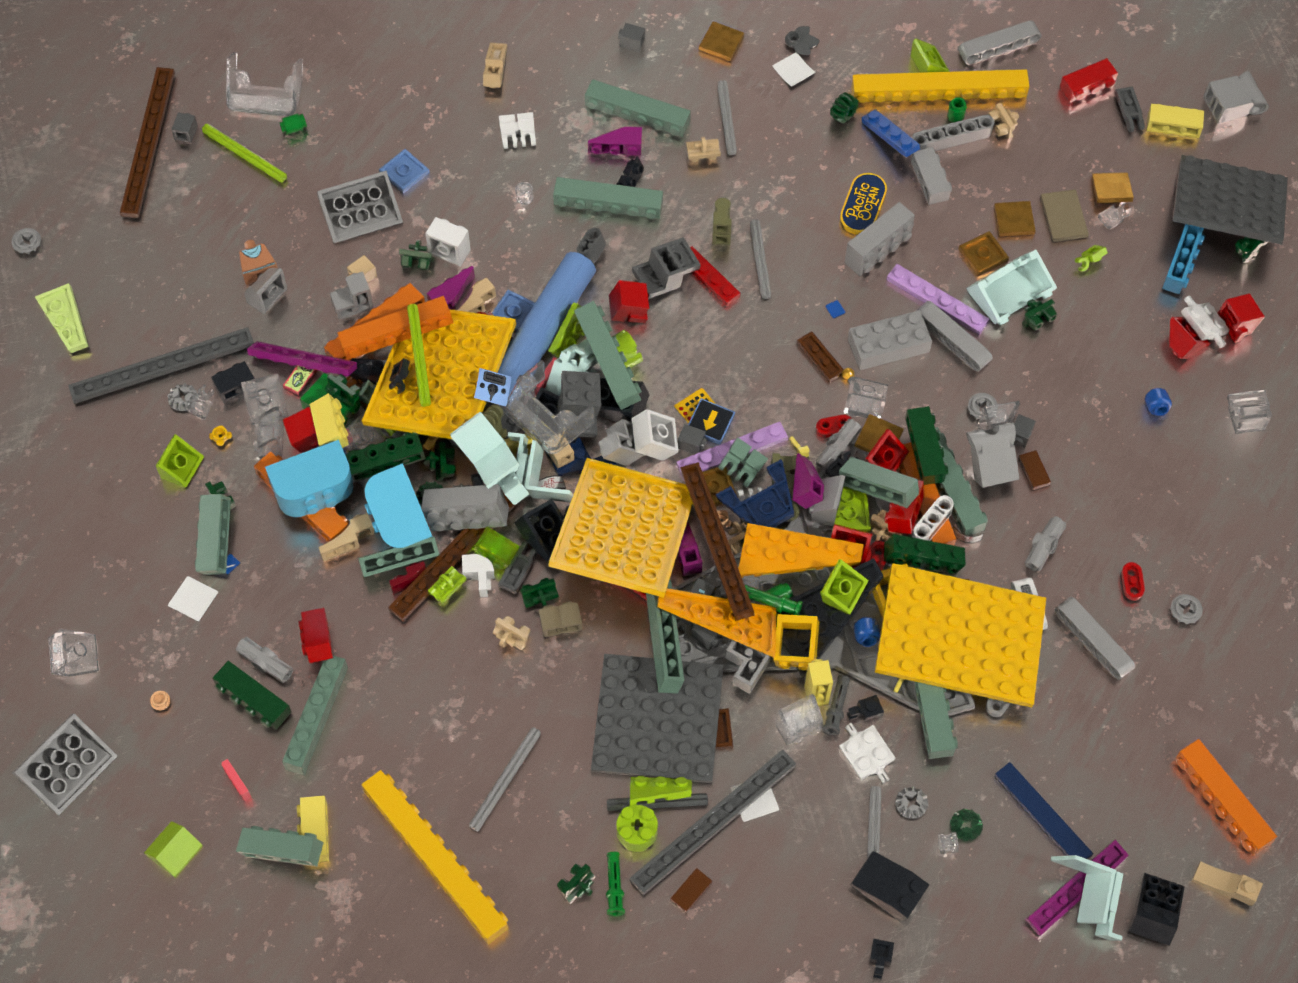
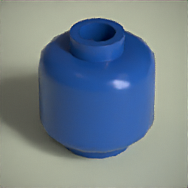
[1144,388,1172,416]
[853,617,881,647]

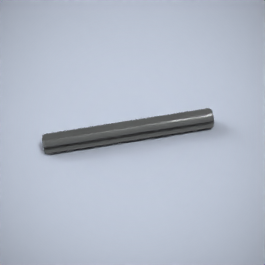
[607,793,708,811]

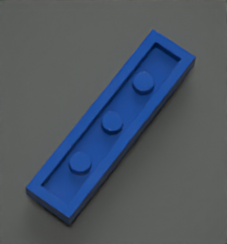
[861,109,920,157]

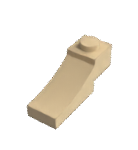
[483,43,507,88]
[458,277,496,313]
[318,513,375,562]
[1191,861,1263,906]

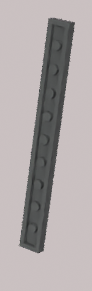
[68,327,254,404]
[630,749,796,895]

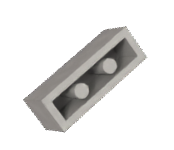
[911,147,952,205]

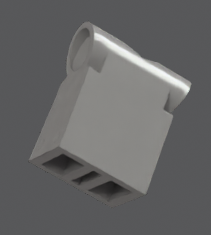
[1203,71,1269,124]
[966,422,1019,488]

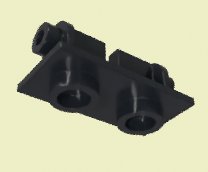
[616,156,644,187]

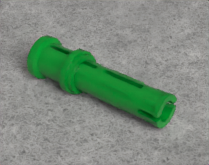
[745,585,803,615]
[606,851,625,916]

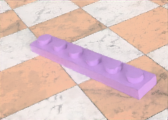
[886,264,990,335]
[676,422,788,479]

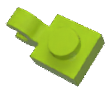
[1074,245,1108,271]

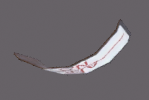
[538,476,566,489]
[953,525,984,543]

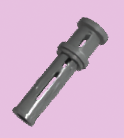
[822,675,850,735]

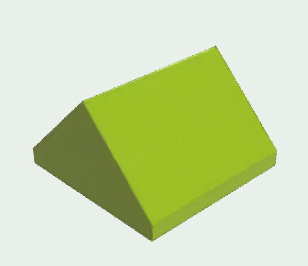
[910,38,950,73]
[156,434,204,488]
[820,559,869,614]
[144,821,203,878]

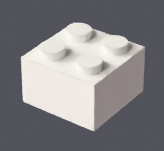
[426,217,471,267]
[632,409,679,461]

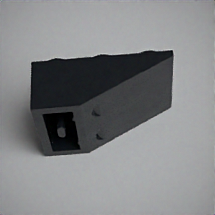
[1129,873,1185,946]

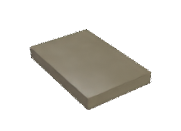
[1040,189,1089,242]

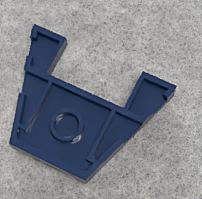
[541,437,617,477]
[716,459,794,528]

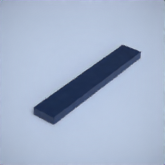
[994,762,1094,859]

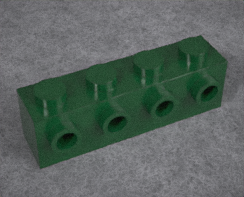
[905,406,948,485]
[345,432,425,483]
[884,534,966,575]
[212,660,292,730]

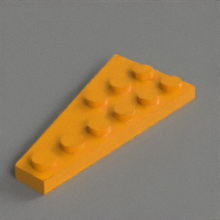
[738,523,864,578]
[657,588,776,658]

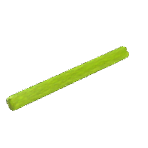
[202,123,287,183]
[407,304,431,407]

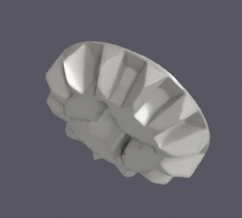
[12,228,42,255]
[167,383,198,411]
[968,393,998,421]
[1170,594,1203,625]
[895,786,928,819]

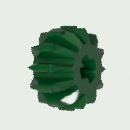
[830,92,859,124]

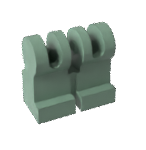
[718,438,768,488]

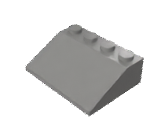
[317,171,403,244]
[12,714,117,815]

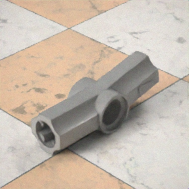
[1025,516,1066,572]

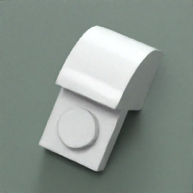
[462,554,495,598]

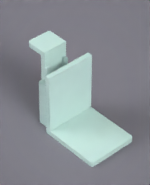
[545,339,601,396]
[450,412,529,505]
[508,432,573,503]
[1051,855,1123,941]

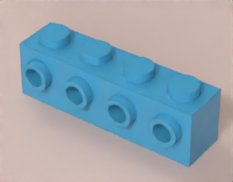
[1162,224,1205,294]

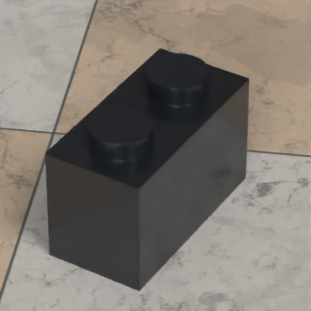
[211,361,257,403]

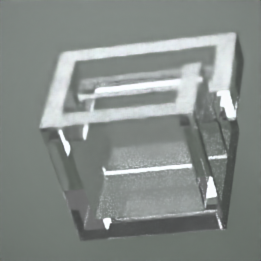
[1227,390,1272,434]

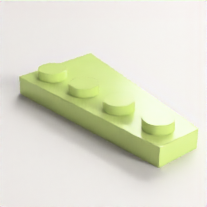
[35,283,89,353]

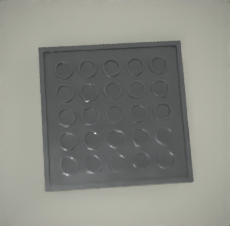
[1172,155,1288,245]
[591,654,723,784]

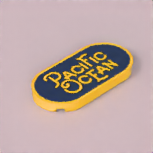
[840,173,887,235]

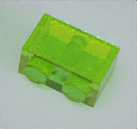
[473,526,520,570]

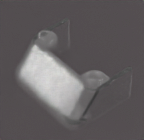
[226,52,303,116]
[504,360,594,454]

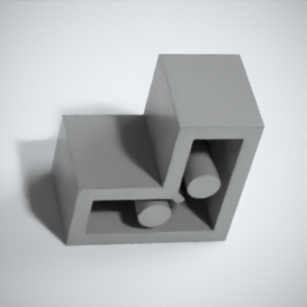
[330,272,374,320]
[598,419,644,466]
[726,640,771,694]

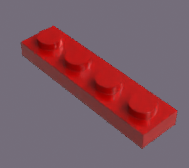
[690,246,741,307]

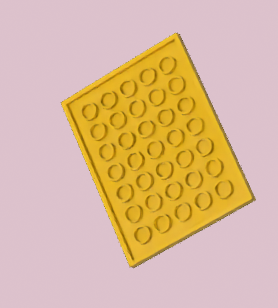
[362,304,516,439]
[548,458,693,598]
[875,563,1046,708]

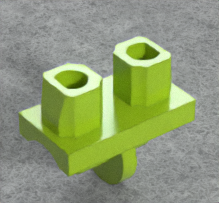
[428,566,467,604]

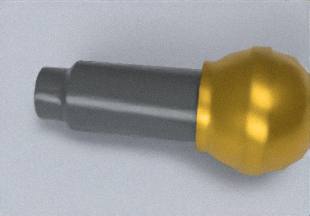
[842,368,861,394]

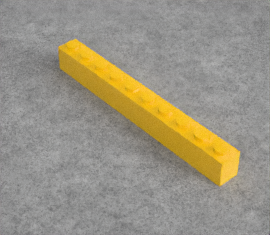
[851,69,1030,103]
[361,770,508,945]

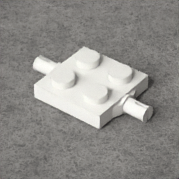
[1181,296,1230,348]
[839,723,895,784]

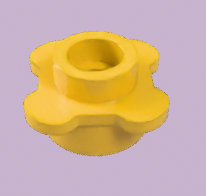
[209,425,232,446]

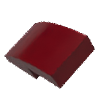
[389,561,426,595]

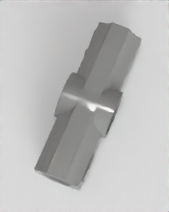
[815,419,862,469]
[236,637,293,683]

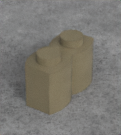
[539,601,582,637]

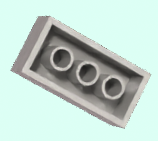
[845,202,915,276]
[848,310,932,370]
[421,484,509,531]

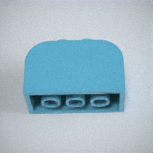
[265,440,353,517]
[364,464,432,548]

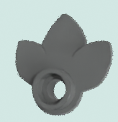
[785,26,820,55]

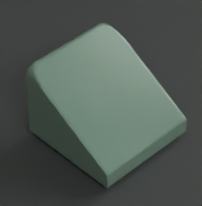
[359,380,376,404]

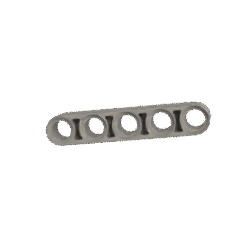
[958,20,1042,65]
[912,115,994,151]
[916,301,993,372]
[1054,596,1135,680]

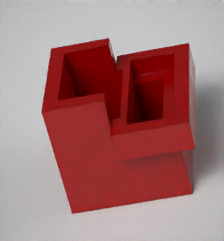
[608,280,649,323]
[1218,293,1265,343]
[283,407,319,453]

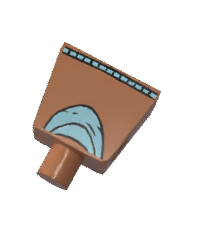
[239,240,277,285]

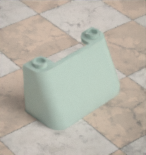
[966,250,1057,326]

